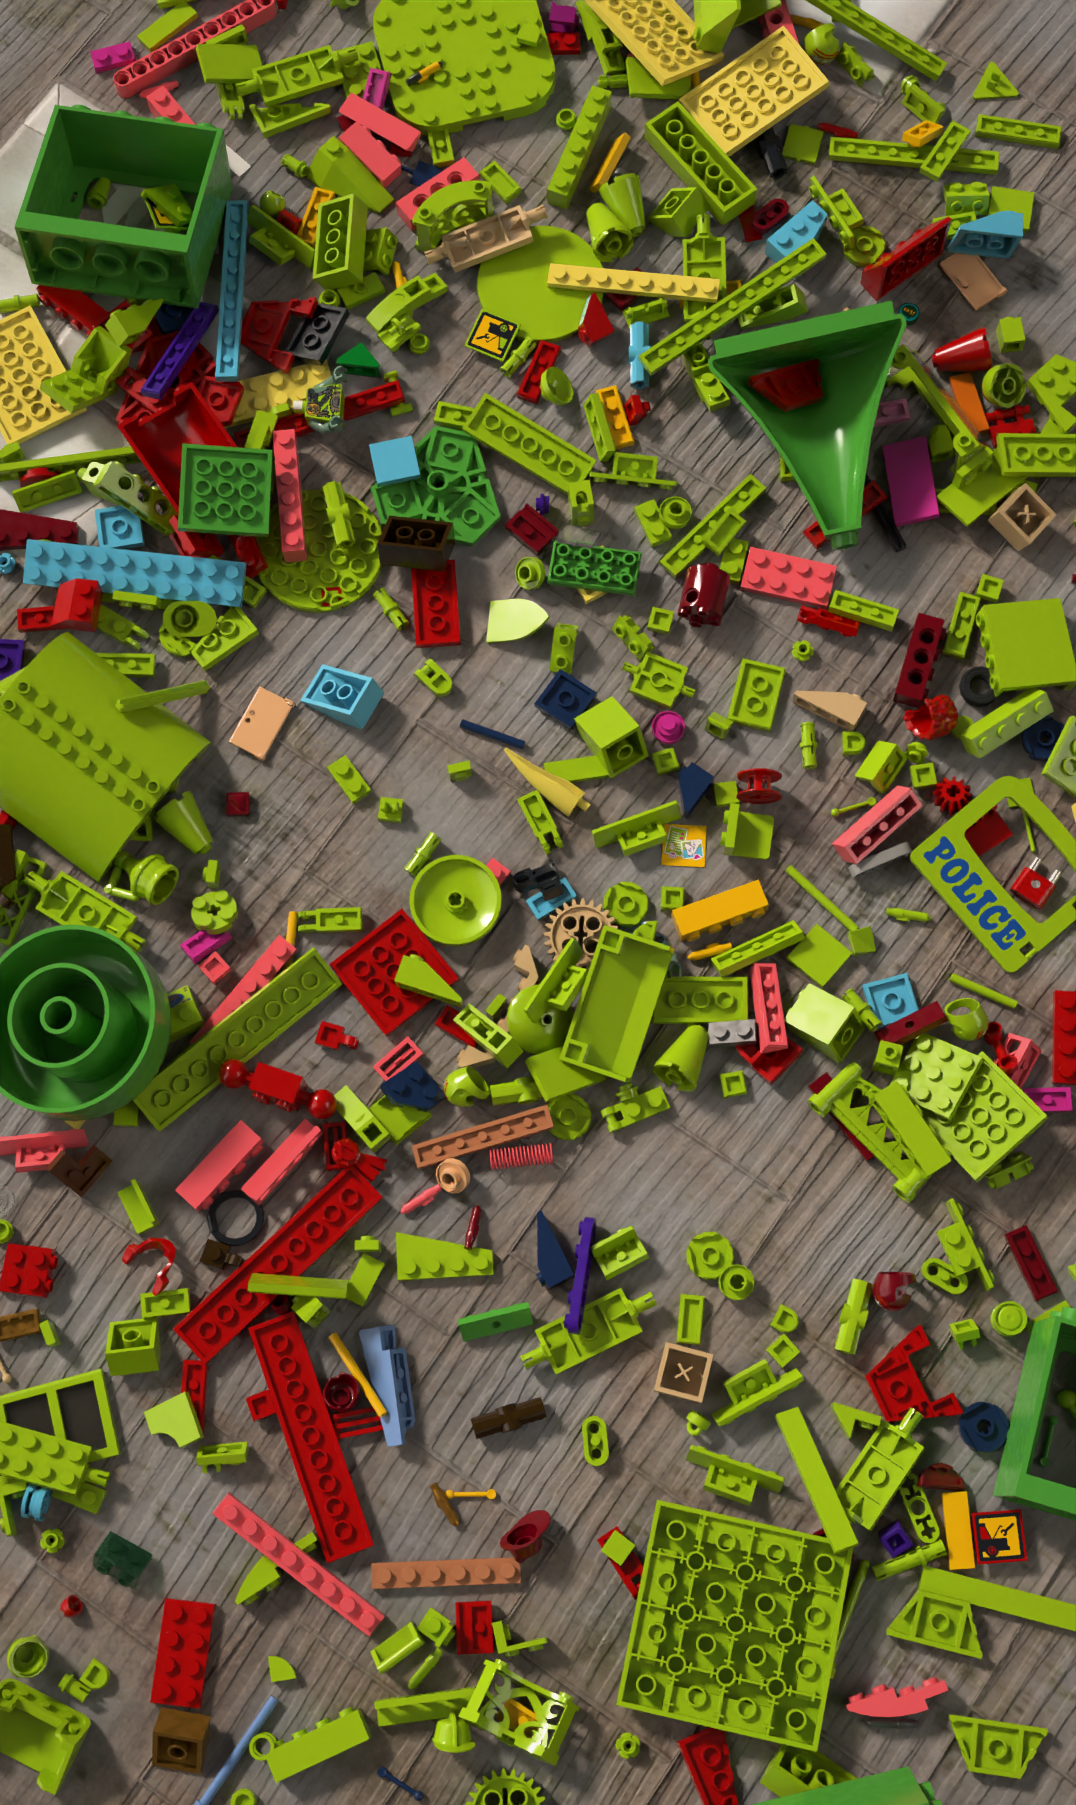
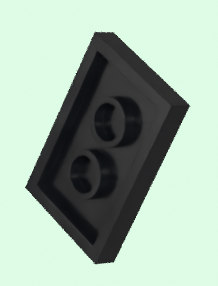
[285,303,350,366]

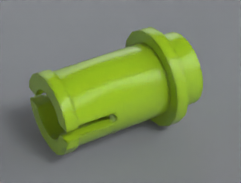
[281,154,309,177]
[58,1673,92,1704]

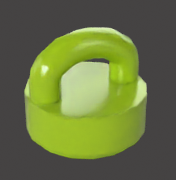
[686,1409,711,1436]

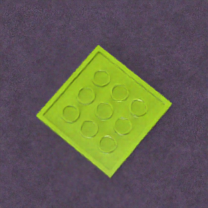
[920,1051,1049,1182]

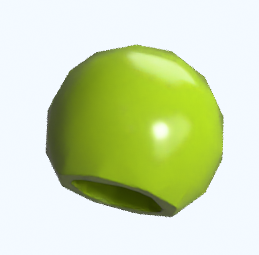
[259,190,286,217]

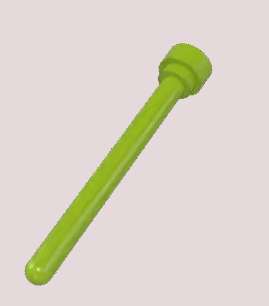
[830,1559,870,1679]

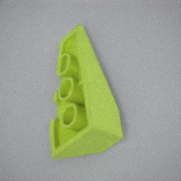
[306,136,394,215]

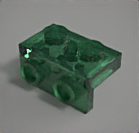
[93,1531,153,1589]

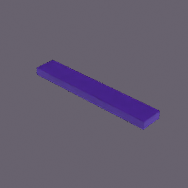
[140,302,219,400]

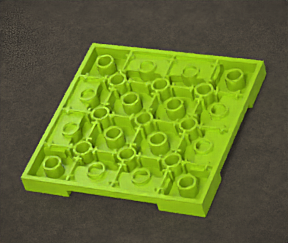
[616,1500,854,1752]

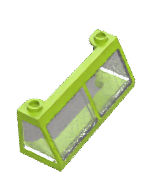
[885,344,993,476]

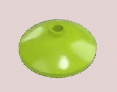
[507,985,574,1054]

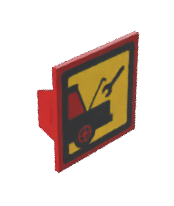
[971,1509,1028,1565]

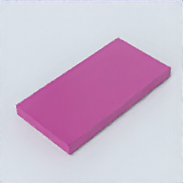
[882,436,940,527]

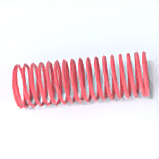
[490,1143,553,1170]

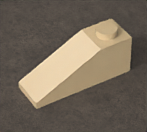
[792,690,867,731]

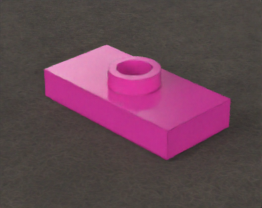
[363,68,392,110]
[180,930,232,964]

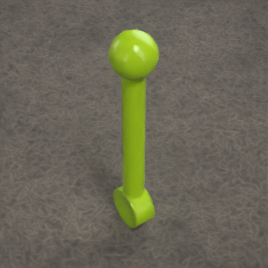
[831,797,876,817]

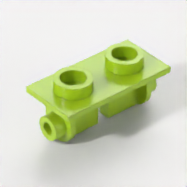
[835,42,875,88]
[622,297,670,329]
[612,615,655,661]
[985,1152,1034,1189]

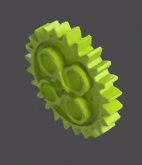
[465,1767,546,1805]

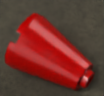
[931,327,992,371]

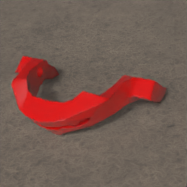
[122,1237,176,1296]

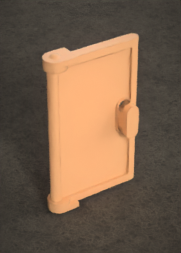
[939,253,1008,311]
[229,687,295,761]

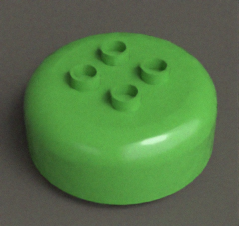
[0,925,172,1121]

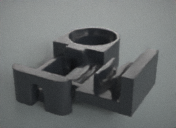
[512,859,564,902]

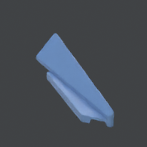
[359,1325,415,1447]

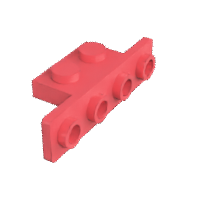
[0,1129,89,1173]

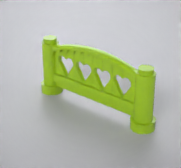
[807,1062,932,1203]

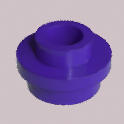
[536,494,550,516]

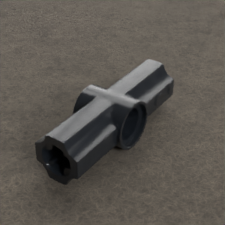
[756,126,788,179]

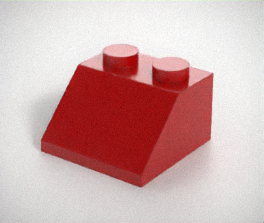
[51,578,103,632]

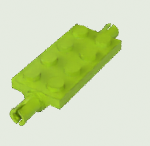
[236,45,358,107]
[682,214,727,341]
[24,871,147,953]
[520,1288,657,1375]
[835,1407,925,1532]
[0,1421,111,1497]

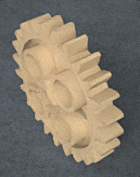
[544,898,618,971]

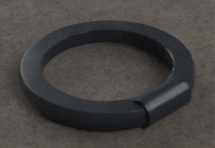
[206,1190,264,1246]

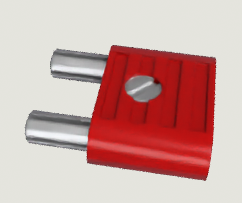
[1010,857,1061,910]

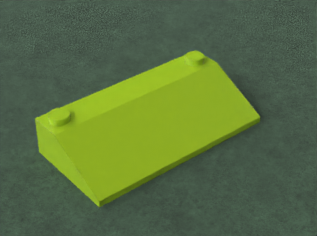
[693,0,741,53]
[559,925,675,1083]

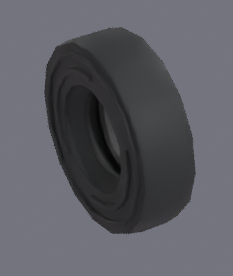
[959,666,997,707]

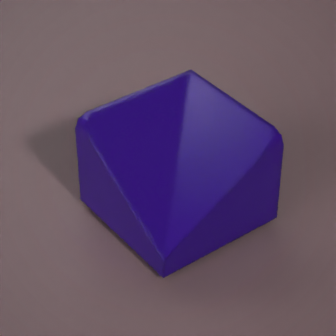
[878,1519,914,1558]

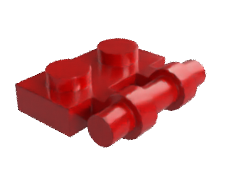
[985,405,1037,449]

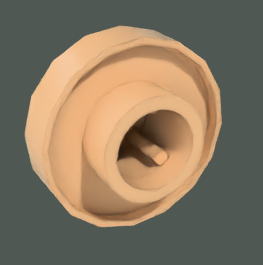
[436,1158,470,1193]

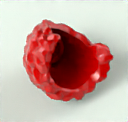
[903,694,959,741]

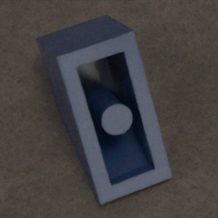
[677,762,714,819]

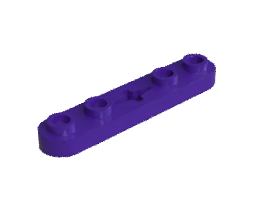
[564,1217,597,1335]

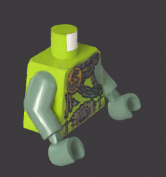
[293,366,348,435]

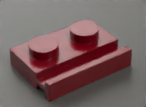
[505,503,559,556]

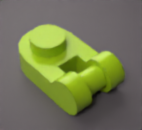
[413,658,453,697]

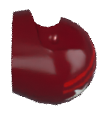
[872,1272,916,1311]

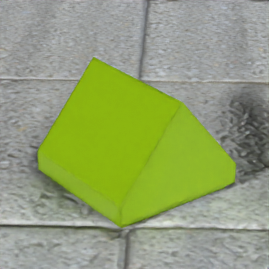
[705,712,733,740]

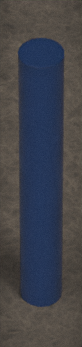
[460,719,526,750]

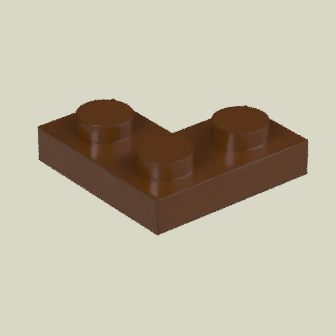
[46,1145,113,1198]

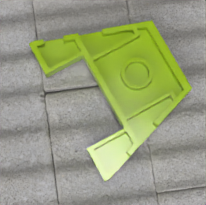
[1027,354,1076,434]

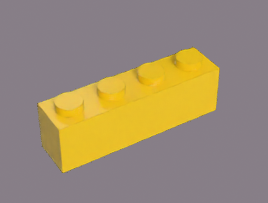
[671,879,769,942]

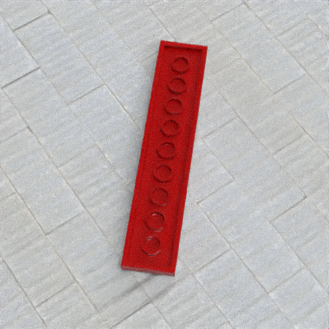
[173,1166,383,1365]
[248,1311,374,1563]

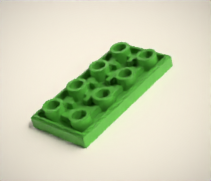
[547,541,642,596]

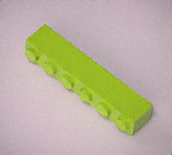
[547,85,612,210]

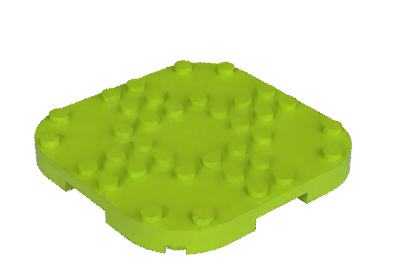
[373,0,556,136]

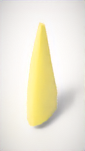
[504,748,591,817]

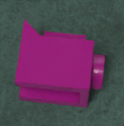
[549,0,580,33]

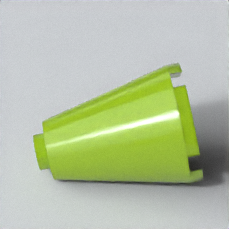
[599,173,645,238]
[586,203,634,263]
[153,791,213,856]
[653,1025,709,1092]

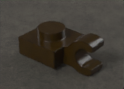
[200,1239,245,1270]

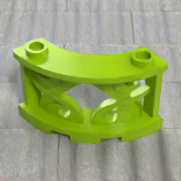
[412,180,495,252]
[458,1659,580,1766]

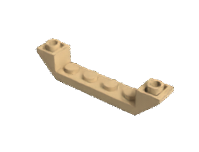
[456,945,539,1069]

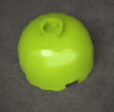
[982,363,1027,408]

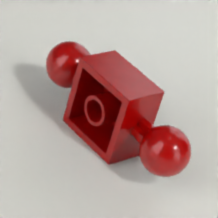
[218,1059,337,1119]

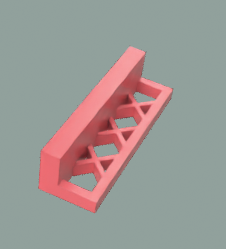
[994,1033,1042,1089]
[241,1119,323,1205]

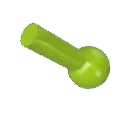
[1057,1389,1076,1420]

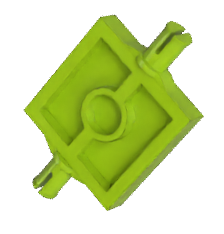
[622,651,696,710]

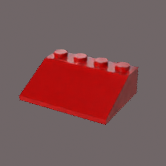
[860,217,952,302]

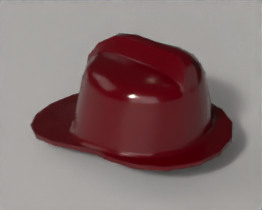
[500,1510,551,1563]

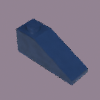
[536,1210,575,1290]

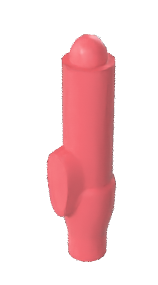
[139,80,179,99]
[400,1184,442,1214]

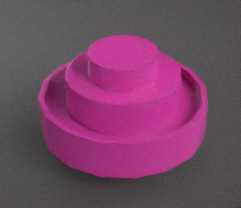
[652,711,685,745]

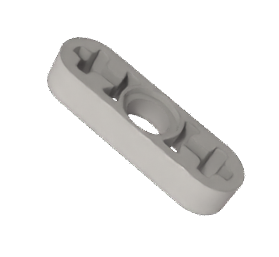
[848,842,913,879]

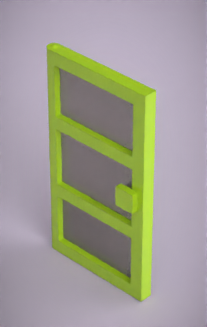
[0,1368,121,1486]

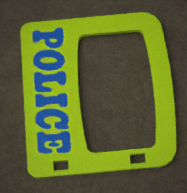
[910,776,1076,973]

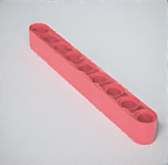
[113,0,277,98]

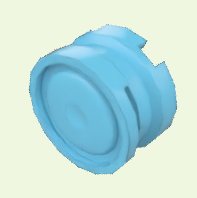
[21,1484,51,1521]

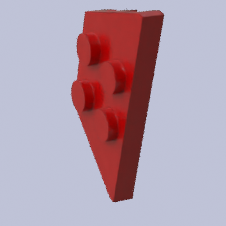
[747,358,823,412]

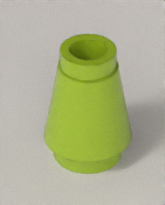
[87,177,111,209]

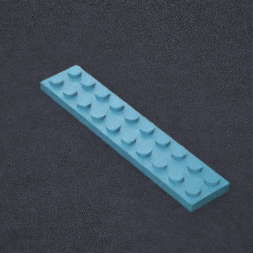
[23,539,247,608]

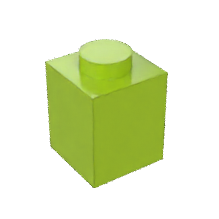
[996,316,1025,353]

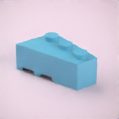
[765,200,827,280]

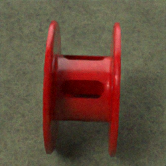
[736,768,782,804]

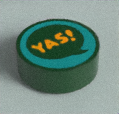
[898,303,920,326]

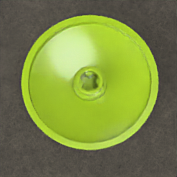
[409,855,502,946]

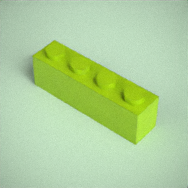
[958,688,1054,758]
[870,1081,952,1180]

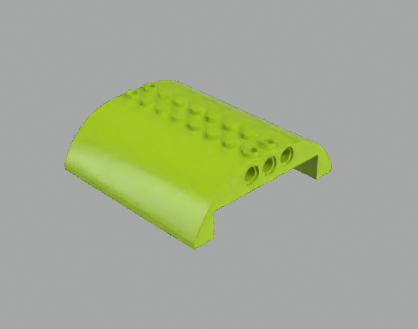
[0,632,211,883]

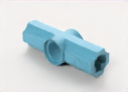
[629,322,651,389]

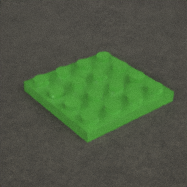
[178,444,272,537]

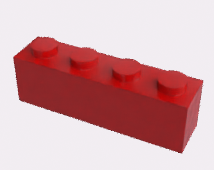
[36,285,108,338]

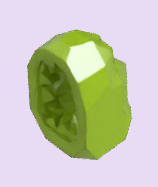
[927,424,954,462]

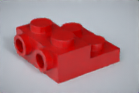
[0,1243,58,1298]

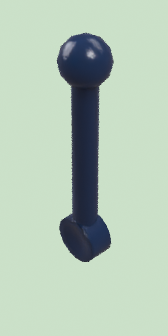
[377,1766,424,1801]

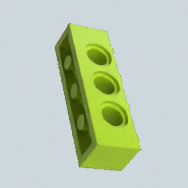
[93,461,178,536]

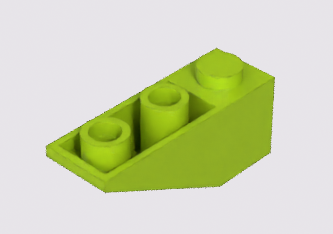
[105,298,164,347]
[334,1085,391,1153]

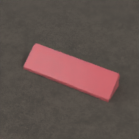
[339,93,421,152]
[749,963,788,1053]

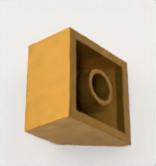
[152,1707,211,1775]

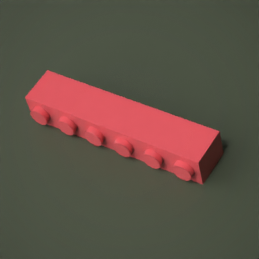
[272,429,308,563]

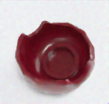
[323,1372,360,1412]

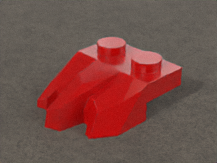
[735,1031,803,1085]

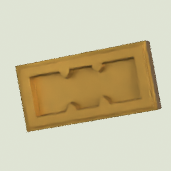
[0,1308,42,1342]

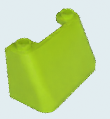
[0,1678,91,1795]

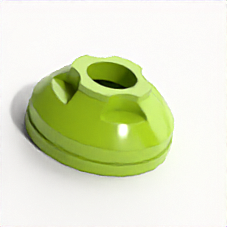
[540,367,574,406]

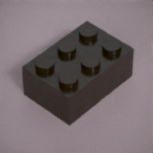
[377,516,455,572]

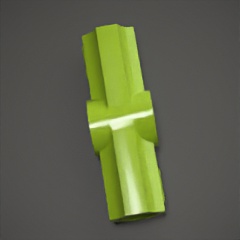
[322,481,356,549]
[490,1076,543,1106]
[834,1278,873,1355]

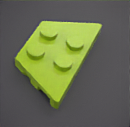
[886,1589,983,1659]
[948,1714,1048,1779]

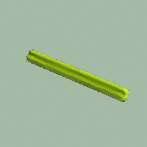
[115,680,210,713]

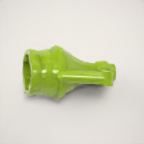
[104,851,179,905]

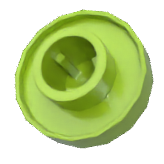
[659,496,692,529]
[515,557,546,590]
[718,1264,755,1301]

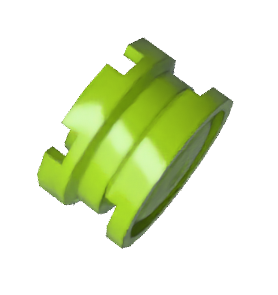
[990,1301,1027,1337]

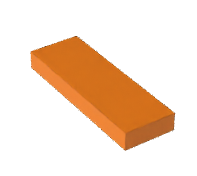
[948,372,990,434]

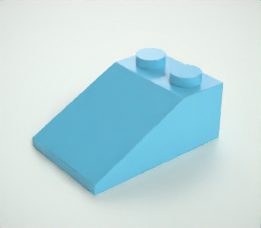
[947,211,1023,259]
[300,664,384,730]

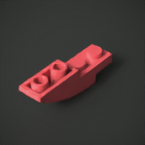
[844,1676,949,1717]

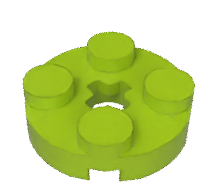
[191,890,238,935]

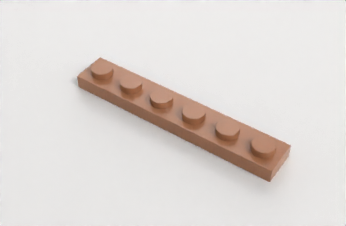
[412,1105,555,1170]
[371,1557,521,1589]

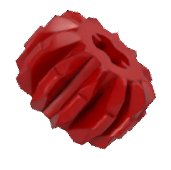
[933,776,972,816]

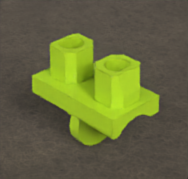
[377,312,421,353]

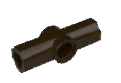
[471,1397,547,1439]

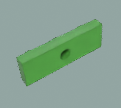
[458,1302,533,1342]

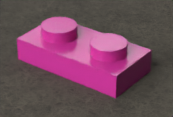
[90,41,136,74]
[1022,1087,1072,1113]

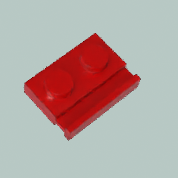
[455,1600,494,1655]

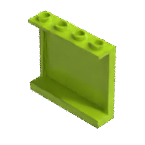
[976,598,1076,697]

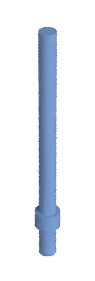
[194,1695,279,1805]

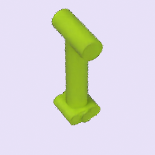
[383,370,413,417]

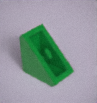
[336,342,381,378]

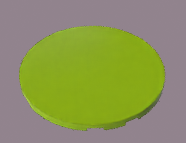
[477,226,604,343]
[255,488,383,613]

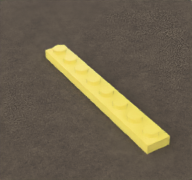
[547,263,720,303]

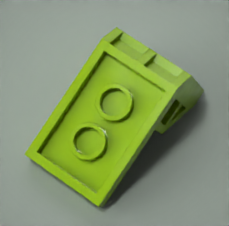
[40,326,132,413]

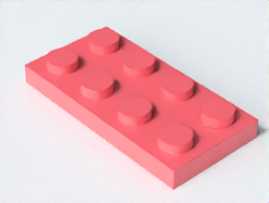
[740,547,837,609]

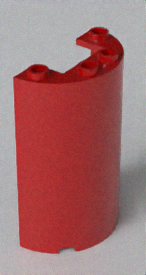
[117,382,237,537]

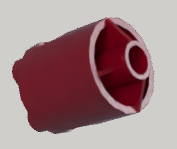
[678,563,730,627]

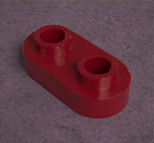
[751,198,789,234]

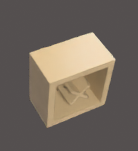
[988,483,1056,551]
[653,1342,714,1404]

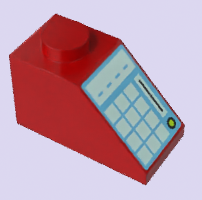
[578,292,615,347]

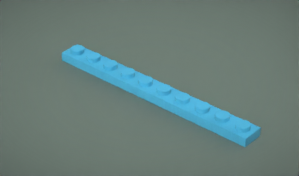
[215,200,249,382]

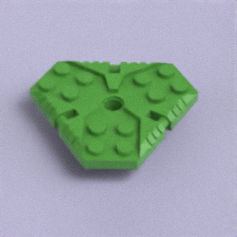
[371,426,501,547]

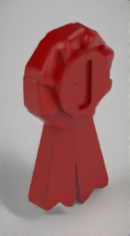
[331,1138,387,1182]

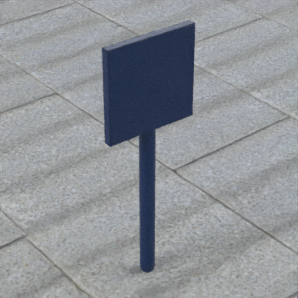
[401,160,442,187]

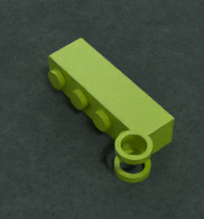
[249,1706,372,1783]

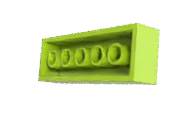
[644,101,757,226]

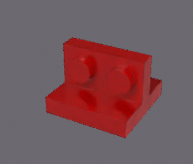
[169,515,225,558]

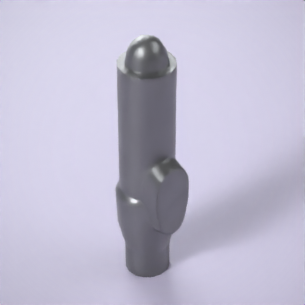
[866,1716,917,1730]

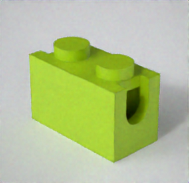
[568,480,594,527]

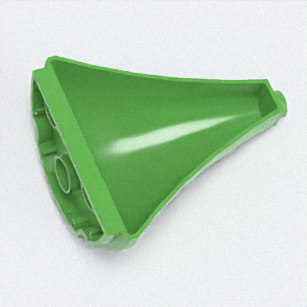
[708,300,907,550]

